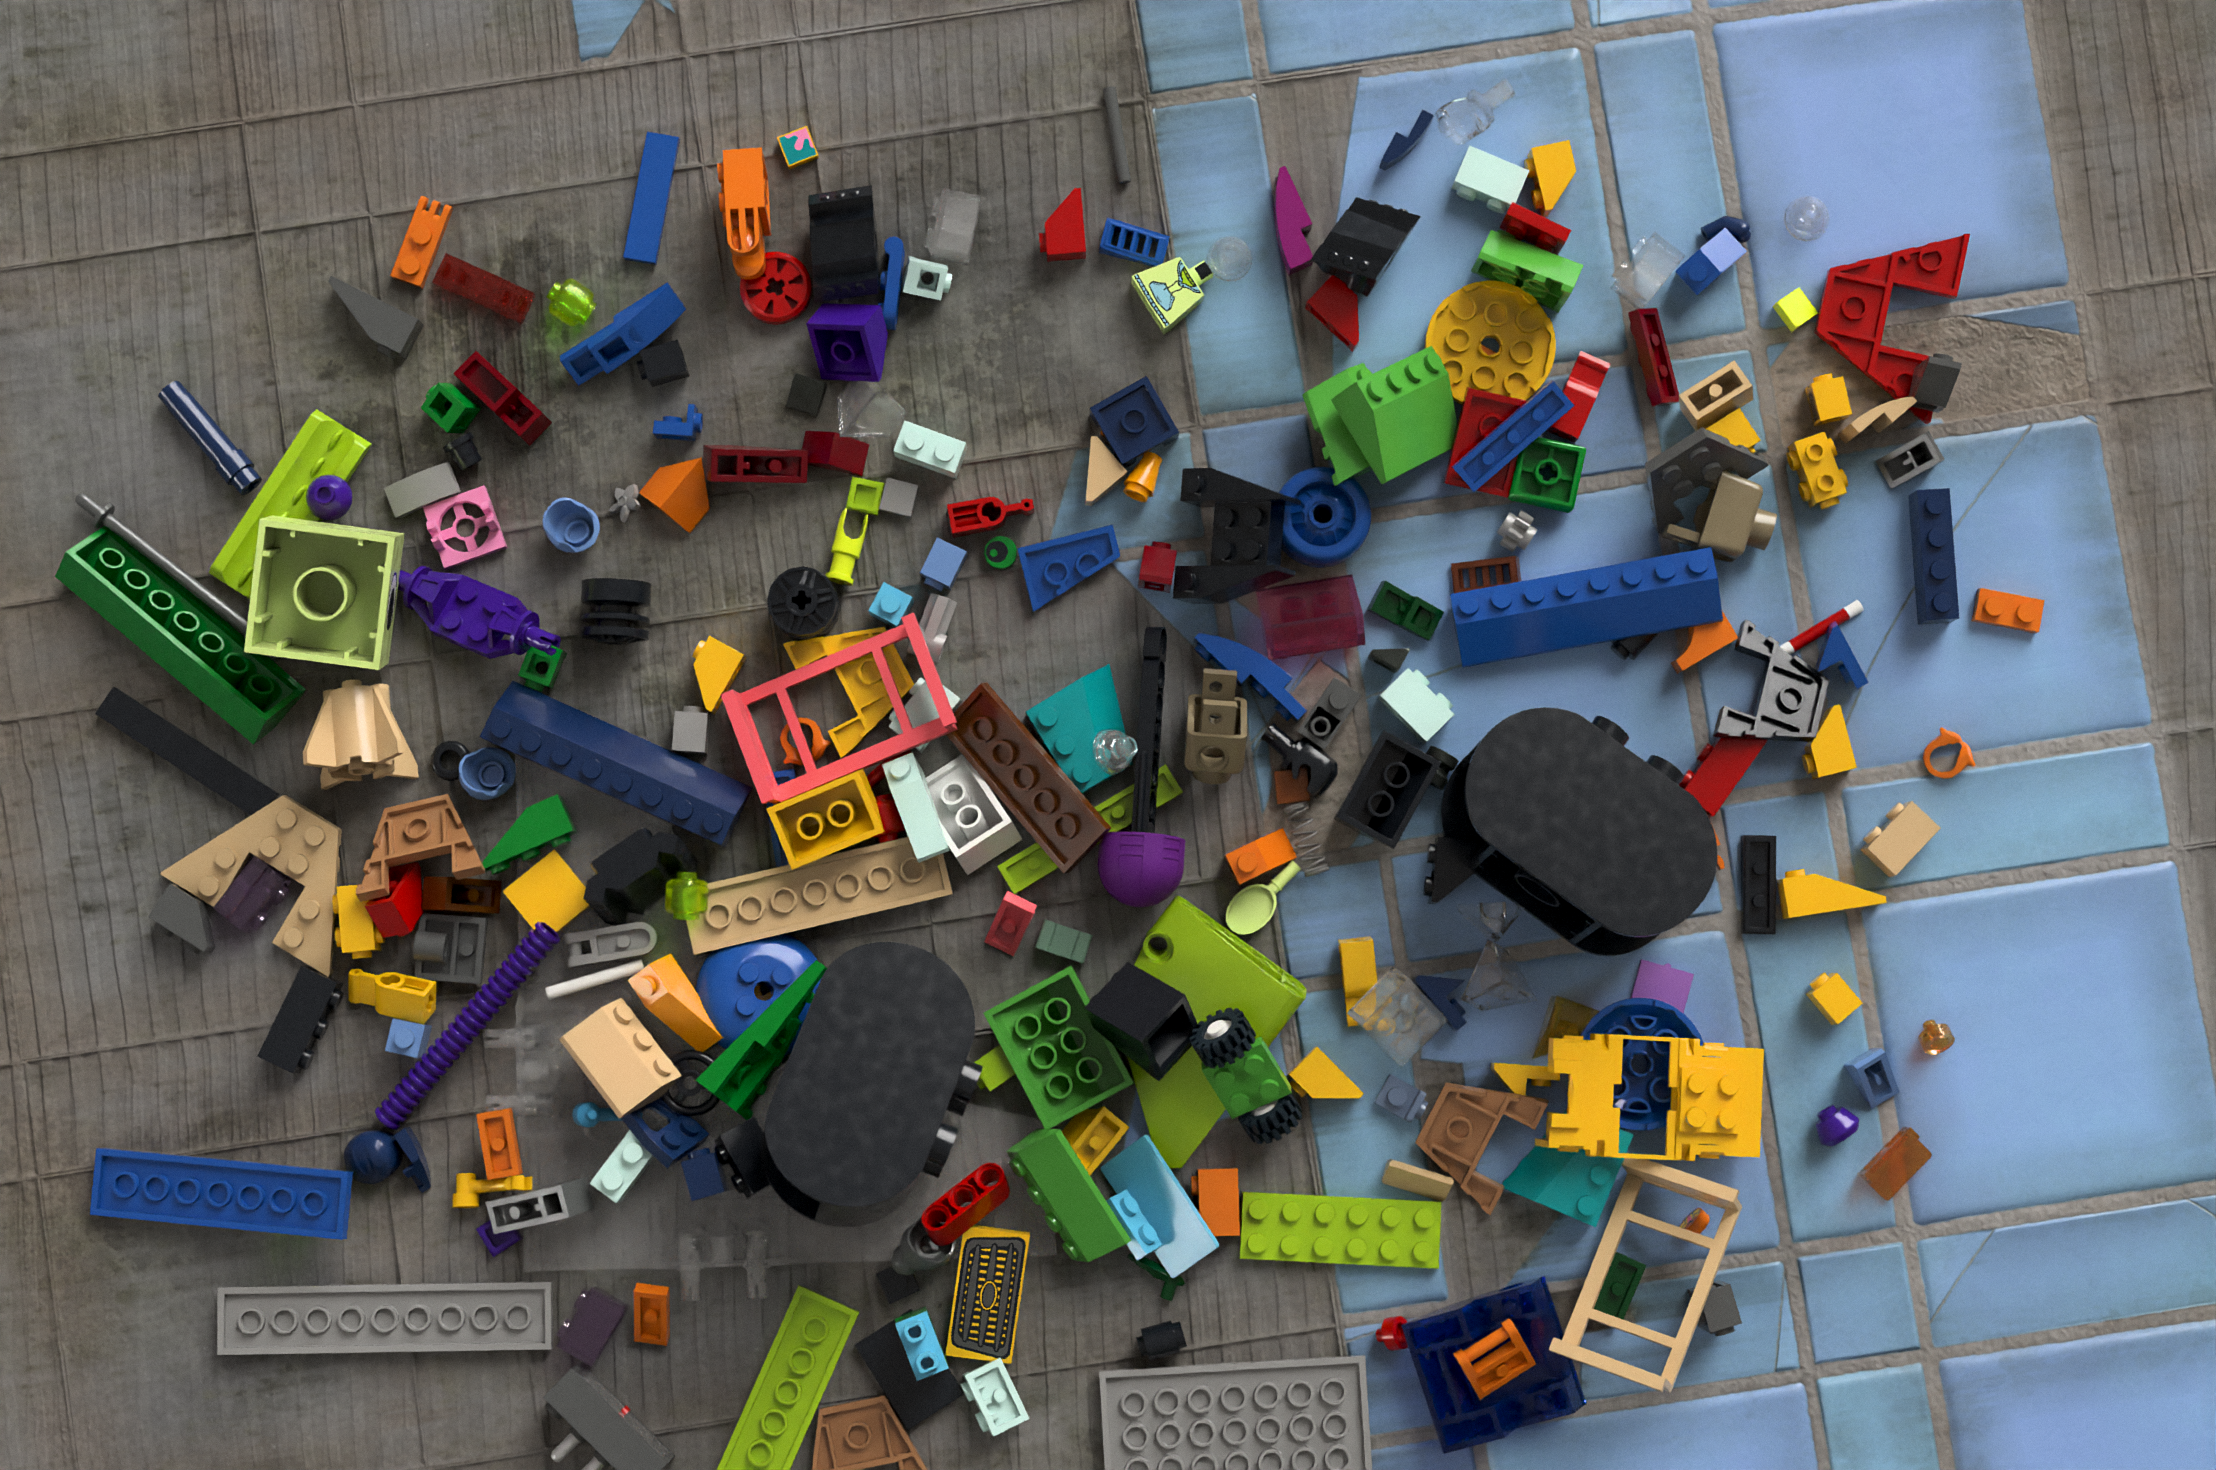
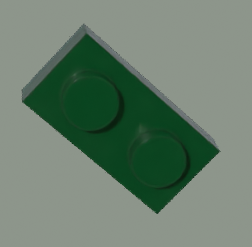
[1594,1252,1647,1319]

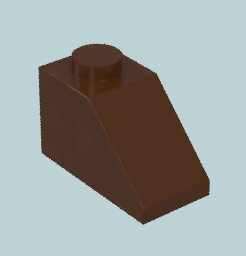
[422,877,502,914]

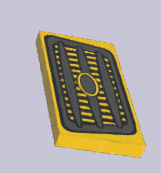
[945,1225,1030,1364]

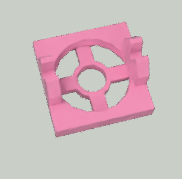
[423,485,507,569]

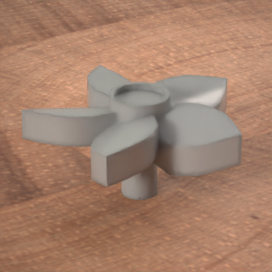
[608,484,641,523]

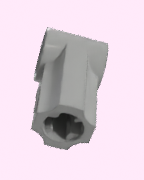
[907,593,958,663]

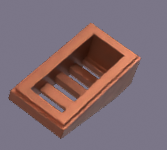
[1451,556,1521,593]

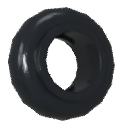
[431,740,470,781]

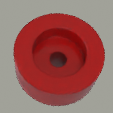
[1376,1316,1411,1351]

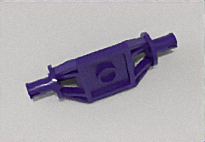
[398,566,561,659]

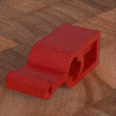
[1546,351,1610,443]
[947,497,1034,538]

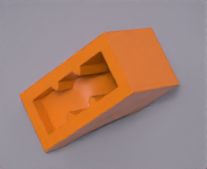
[1671,611,1738,674]

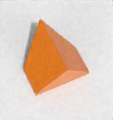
[639,457,710,534]

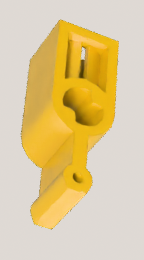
[1338,936,1381,1027]
[348,969,436,1025]

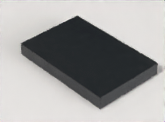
[855,1308,964,1430]

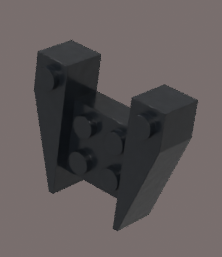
[1173,468,1301,604]

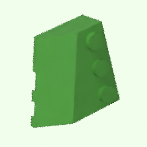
[1471,230,1584,313]
[1302,362,1373,486]

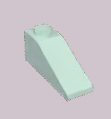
[882,752,950,863]

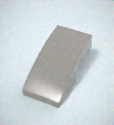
[384,462,461,518]

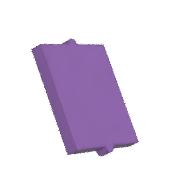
[1631,959,1694,1013]

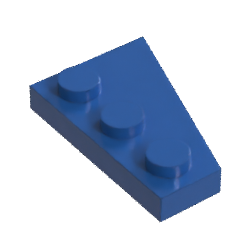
[1017,524,1120,612]

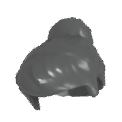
[890,1217,958,1275]

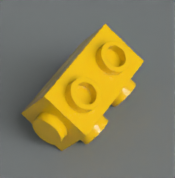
[1786,431,1848,510]
[332,885,385,959]

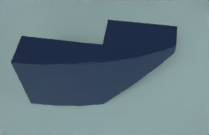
[394,1127,431,1193]

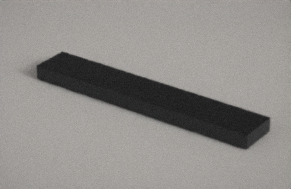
[95,686,279,815]

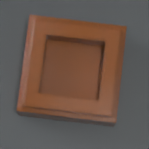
[1274,768,1310,805]

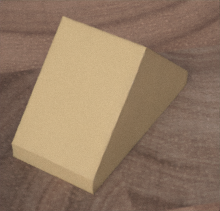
[1086,436,1127,506]

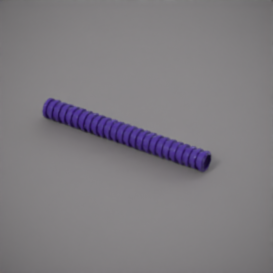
[375,922,560,1130]

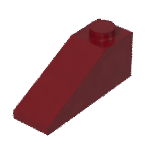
[703,445,808,483]

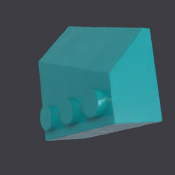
[1025,664,1133,795]
[1502,1108,1634,1227]

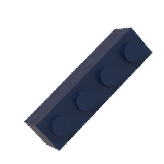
[1908,488,1959,625]

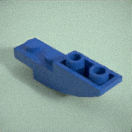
[560,282,686,386]
[1194,633,1307,722]

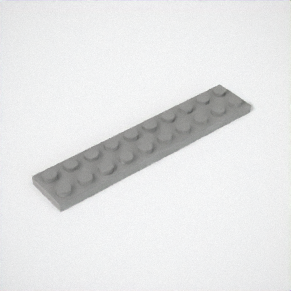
[217,1281,553,1355]

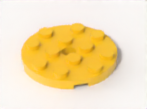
[1425,281,1556,405]

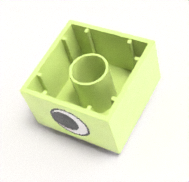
[244,515,405,670]

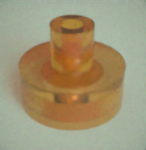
[1918,1020,1955,1055]

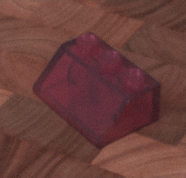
[1256,574,1366,660]

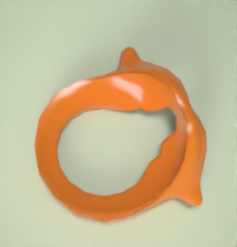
[780,718,831,766]
[1923,727,1976,779]

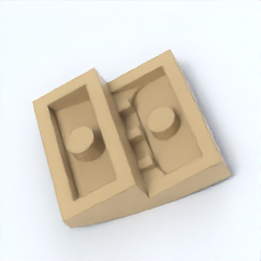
[1837,396,1917,444]

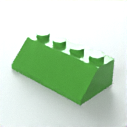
[1006,1128,1131,1262]

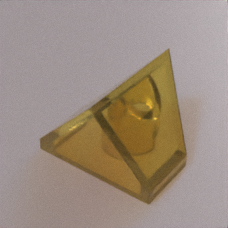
[1532,996,1599,1059]

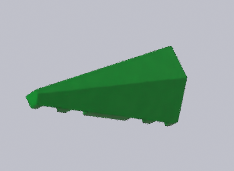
[695,960,828,1120]

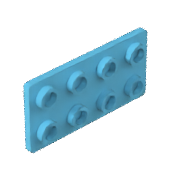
[1101,1135,1219,1278]

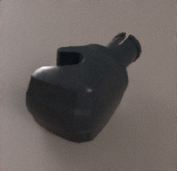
[1261,723,1338,799]

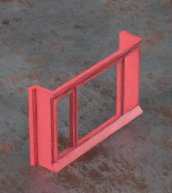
[720,613,958,804]

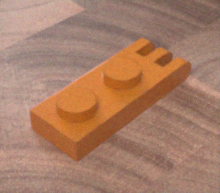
[390,196,453,289]

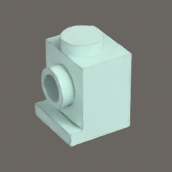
[901,256,952,301]

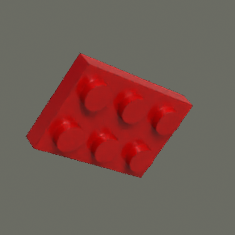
[1444,387,1527,498]

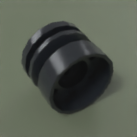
[767,566,840,640]
[579,578,651,645]

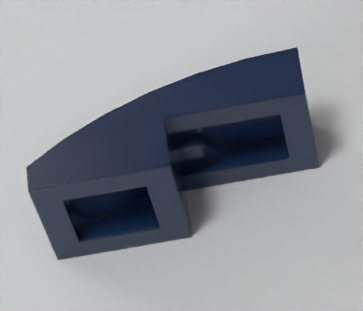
[1379,109,1434,171]

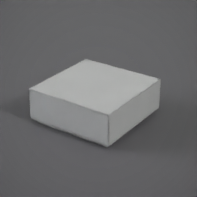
[879,478,919,518]

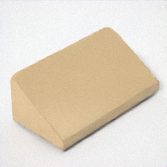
[1382,1159,1454,1201]

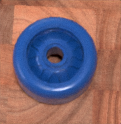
[1279,467,1371,568]

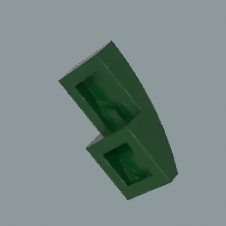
[1367,581,1444,641]

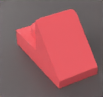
[984,891,1037,957]

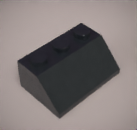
[1334,730,1442,849]

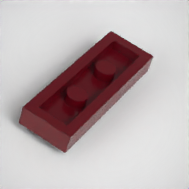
[1628,308,1679,407]

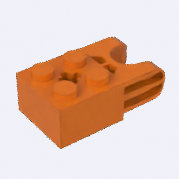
[717,147,771,279]

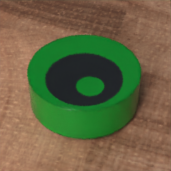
[984,536,1017,570]

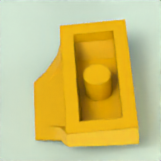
[1062,1106,1130,1176]

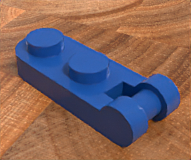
[878,236,905,330]

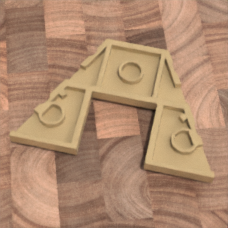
[160,795,342,977]

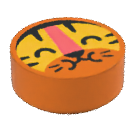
[1679,1208,1710,1234]

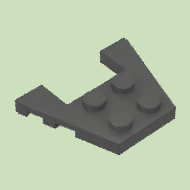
[1645,428,1769,534]

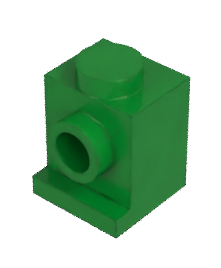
[421,382,481,434]
[518,646,567,692]

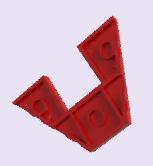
[1814,234,1970,424]

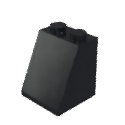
[1084,962,1199,1081]

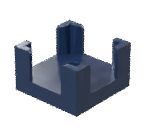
[1090,376,1179,468]

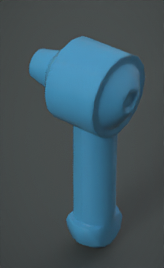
[572,1102,643,1127]

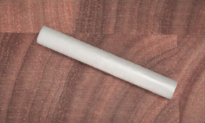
[545,959,644,1000]

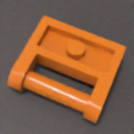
[1453,1318,1536,1400]

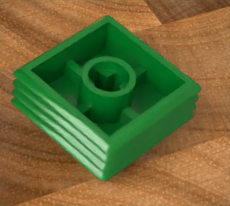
[1508,437,1586,513]

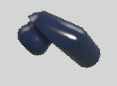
[1701,216,1751,243]

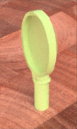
[1226,860,1301,935]

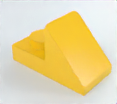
[1490,1063,1560,1095]

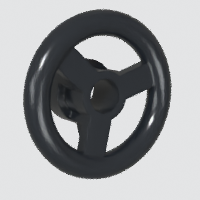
[661,1050,719,1117]

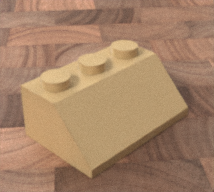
[559,998,682,1119]

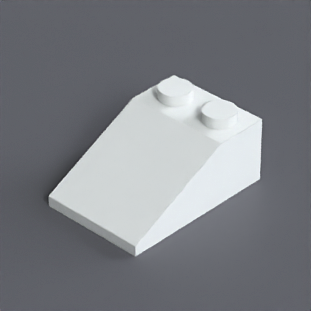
[926,755,1023,875]

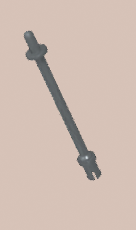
[75,493,282,663]

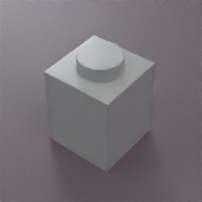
[672,706,711,755]

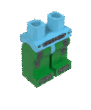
[894,1306,949,1381]

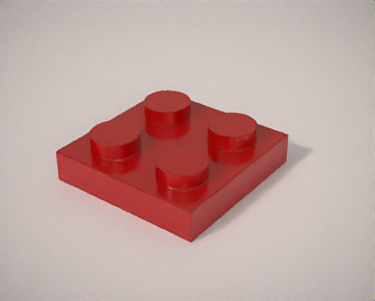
[1499,202,1571,255]

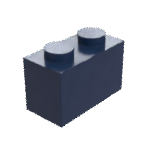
[681,1148,729,1201]

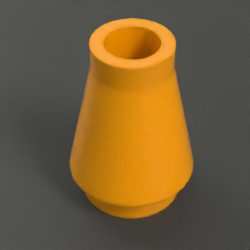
[1123,451,1163,502]

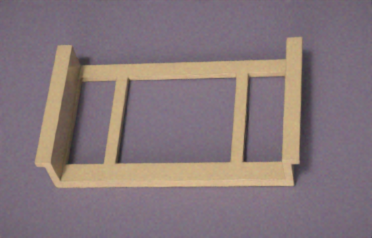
[1549,1158,1742,1393]

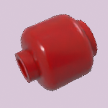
[871,794,905,844]

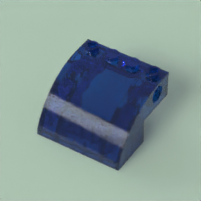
[1401,1276,1587,1454]

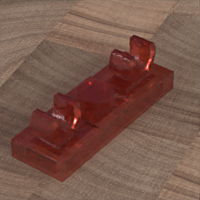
[432,253,536,324]

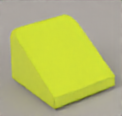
[1772,287,1818,333]

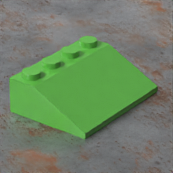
[1331,346,1457,485]
[983,966,1134,1129]

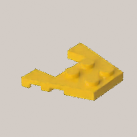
[783,627,914,758]

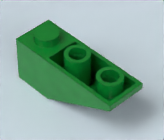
[482,794,578,875]

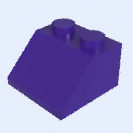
[806,303,888,382]

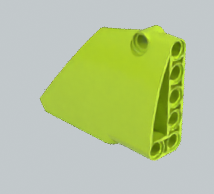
[1127,895,1307,1168]

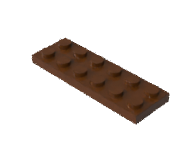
[946,683,1111,874]

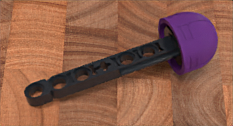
[1098,627,1186,907]

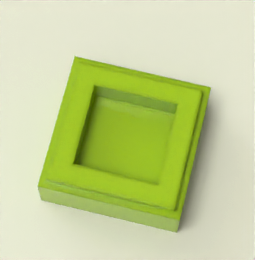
[846,477,885,516]

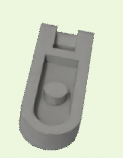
[563,922,658,968]

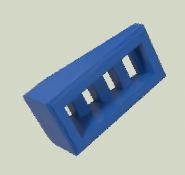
[1099,218,1170,267]

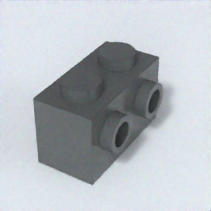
[1687,1280,1742,1336]

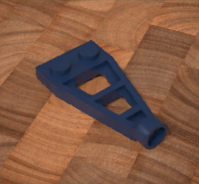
[621,1097,710,1169]

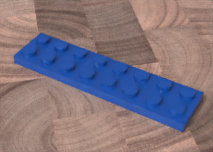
[90,1148,353,1240]

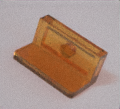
[1858,1127,1932,1201]

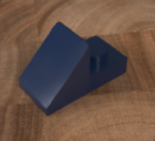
[1412,975,1467,1031]

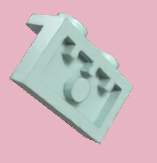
[960,1357,1030,1437]

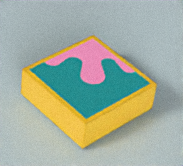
[777,126,819,170]

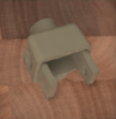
[1662,470,1777,562]
[1184,668,1247,784]

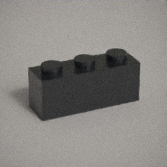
[257,966,344,1073]

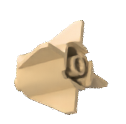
[303,680,419,790]

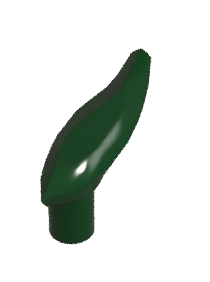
[1127,1253,1185,1301]

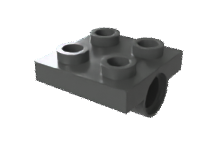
[413,913,488,984]

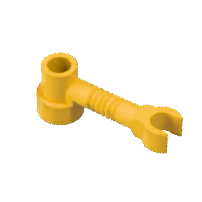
[452,1173,532,1208]

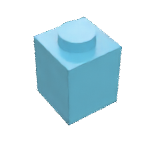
[868,582,914,628]

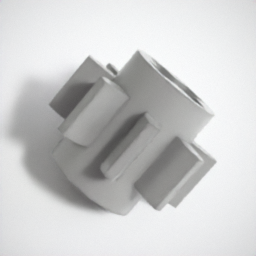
[1497,510,1537,552]

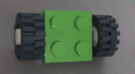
[1190,1008,1302,1144]

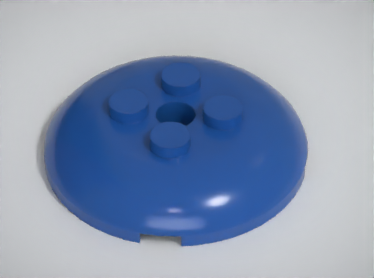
[695,934,822,1057]
[1580,998,1707,1131]

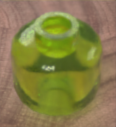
[546,278,597,327]
[665,872,709,920]

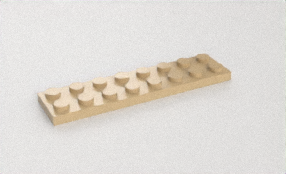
[679,837,953,955]

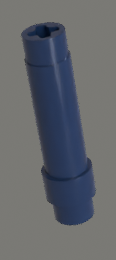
[158,381,262,495]

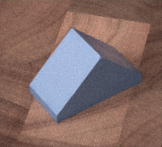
[1844,1048,1899,1109]

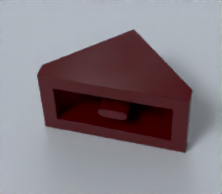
[801,431,870,477]

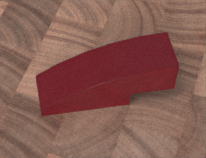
[453,351,552,446]

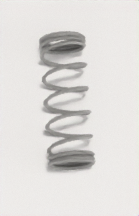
[1283,801,1330,877]

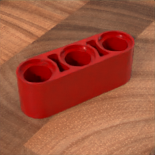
[922,1163,1010,1246]

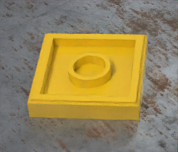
[503,849,590,933]

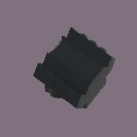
[808,185,880,303]
[1311,197,1421,297]
[584,827,698,926]

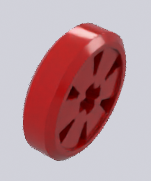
[740,252,812,325]

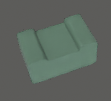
[1035,919,1093,964]

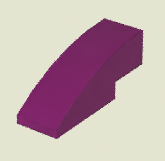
[1274,166,1313,275]

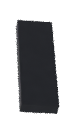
[1741,835,1776,935]

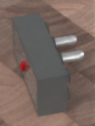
[543,1363,675,1470]

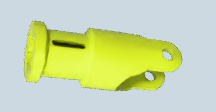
[825,508,868,586]

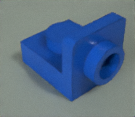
[653,404,703,441]

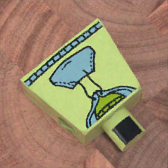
[1131,257,1214,335]

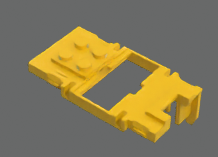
[1535,1033,1764,1161]

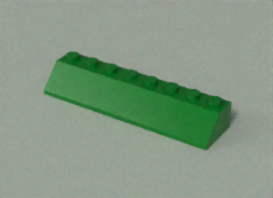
[55,526,306,745]

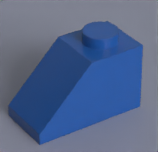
[1675,228,1747,296]

